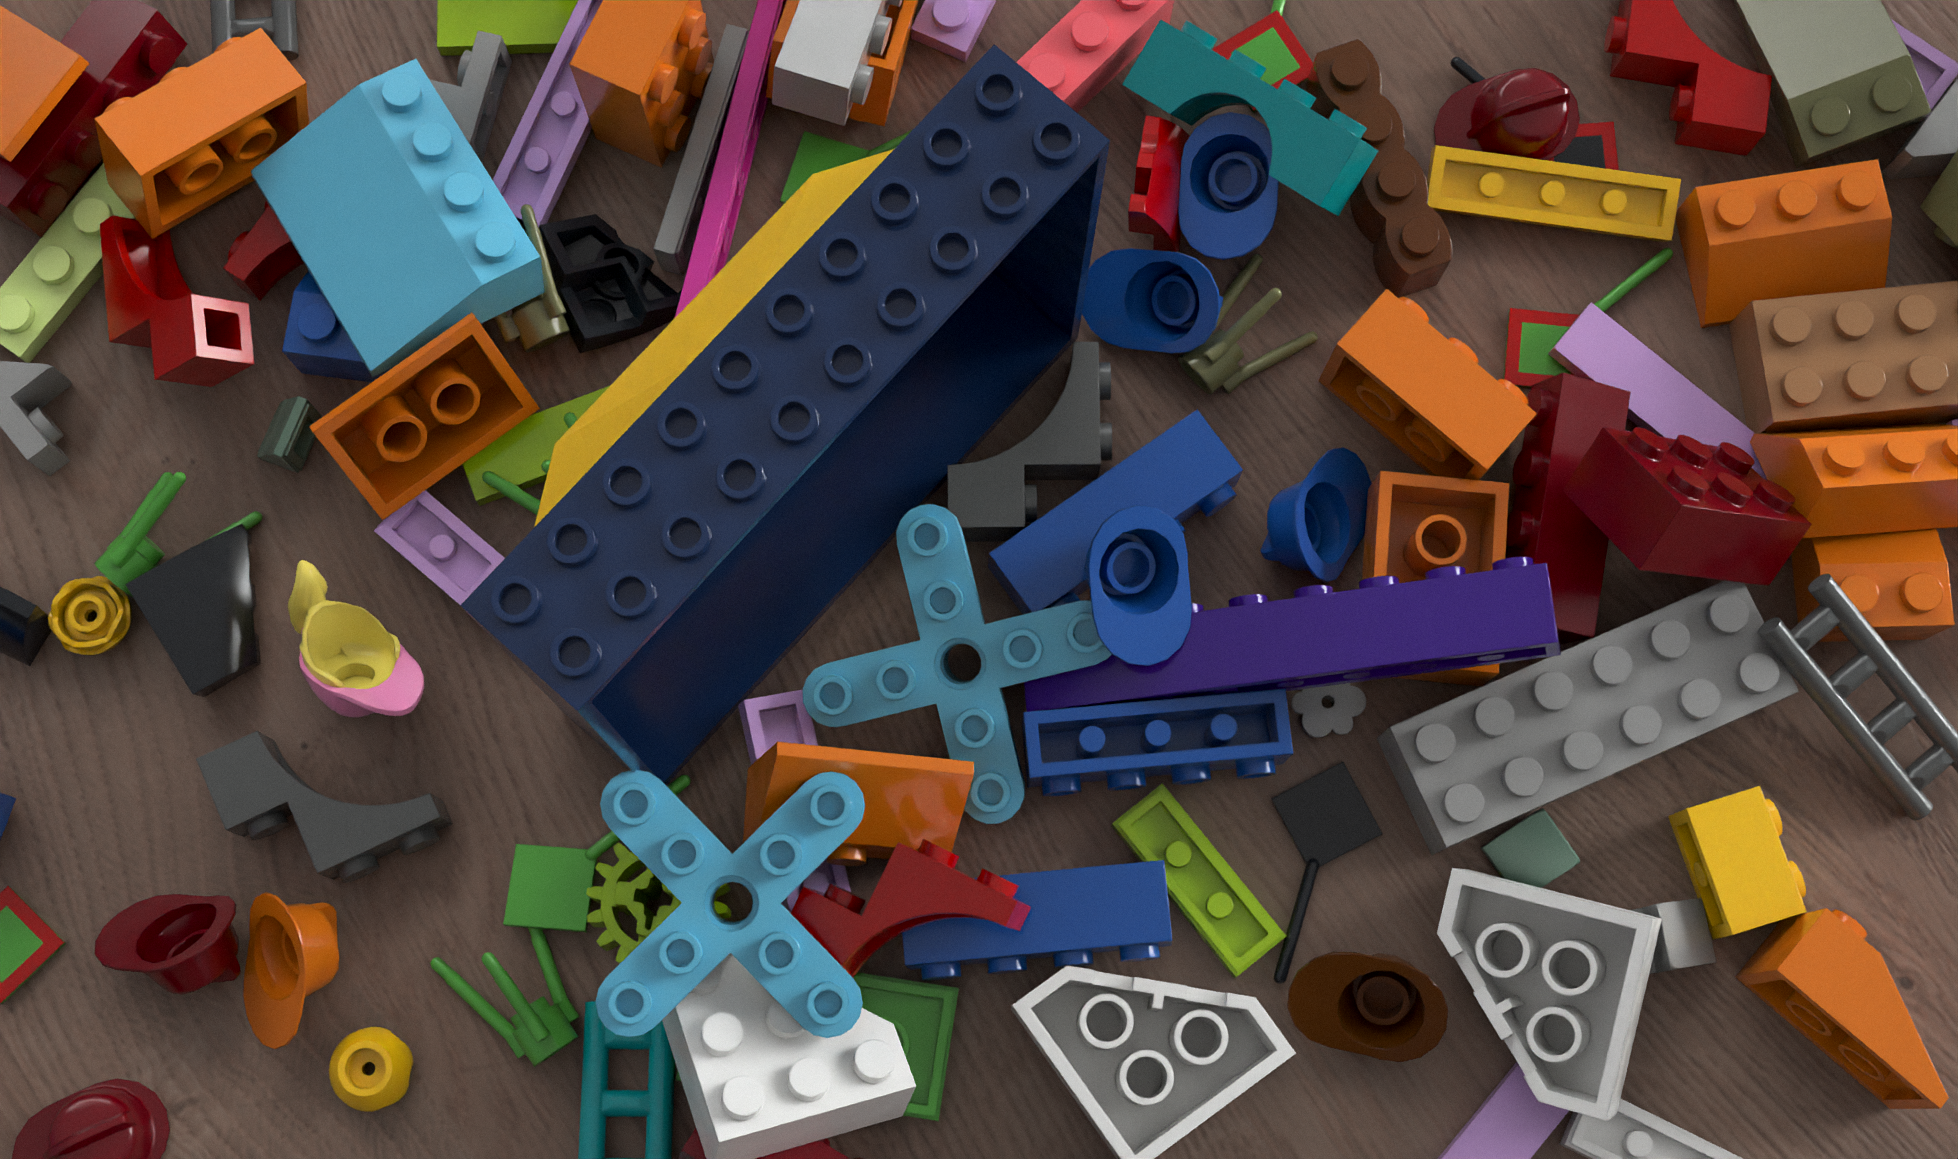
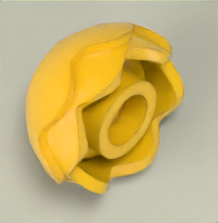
[48,576,132,655]
[329,1027,413,1112]

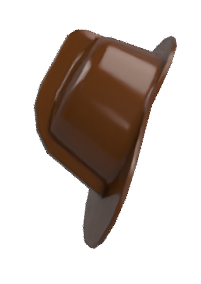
[1287,951,1448,1062]

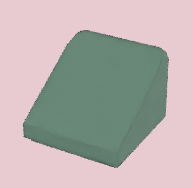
[257,396,323,473]
[1481,808,1580,888]

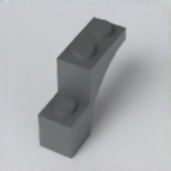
[947,342,1112,542]
[196,731,453,883]

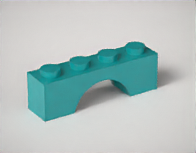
[1122,19,1379,216]

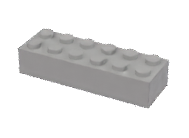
[1376,581,1799,855]

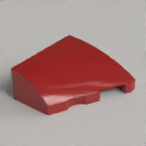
[1128,116,1190,252]

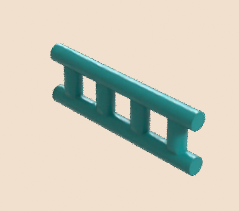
[578,1001,675,1159]

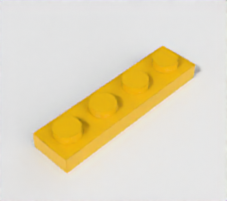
[1427,145,1681,242]

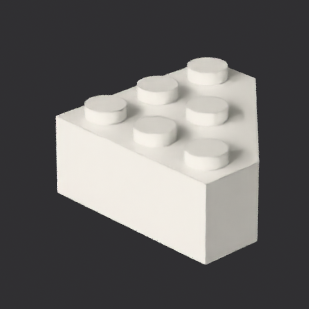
[1437,868,1662,1121]
[662,953,916,1159]
[1010,965,1296,1159]

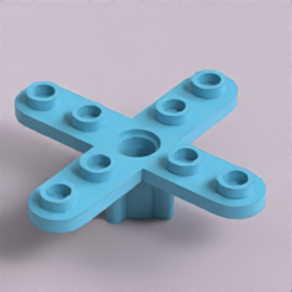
[802,504,1111,824]
[596,770,865,1038]

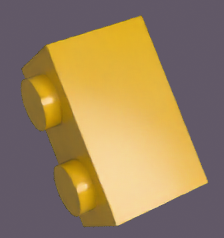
[1668,786,1807,940]

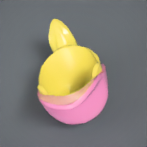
[288,560,424,717]

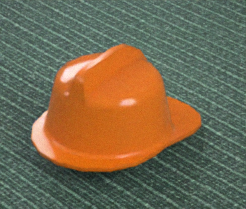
[243,892,339,1049]

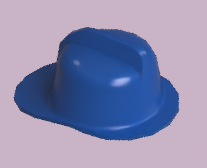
[1178,112,1279,260]
[1082,248,1223,353]
[1260,447,1371,582]
[1084,505,1192,666]

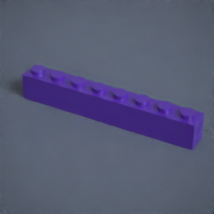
[1024,557,1561,712]

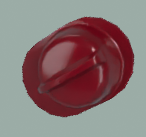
[1434,68,1580,160]
[94,894,241,995]
[12,1078,170,1159]

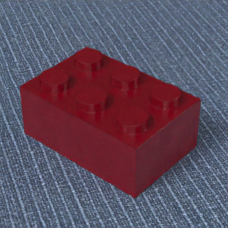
[1563,427,1812,586]

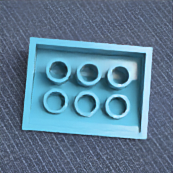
[251,59,544,377]

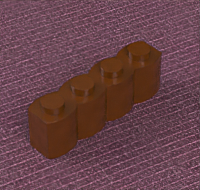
[1305,39,1452,298]

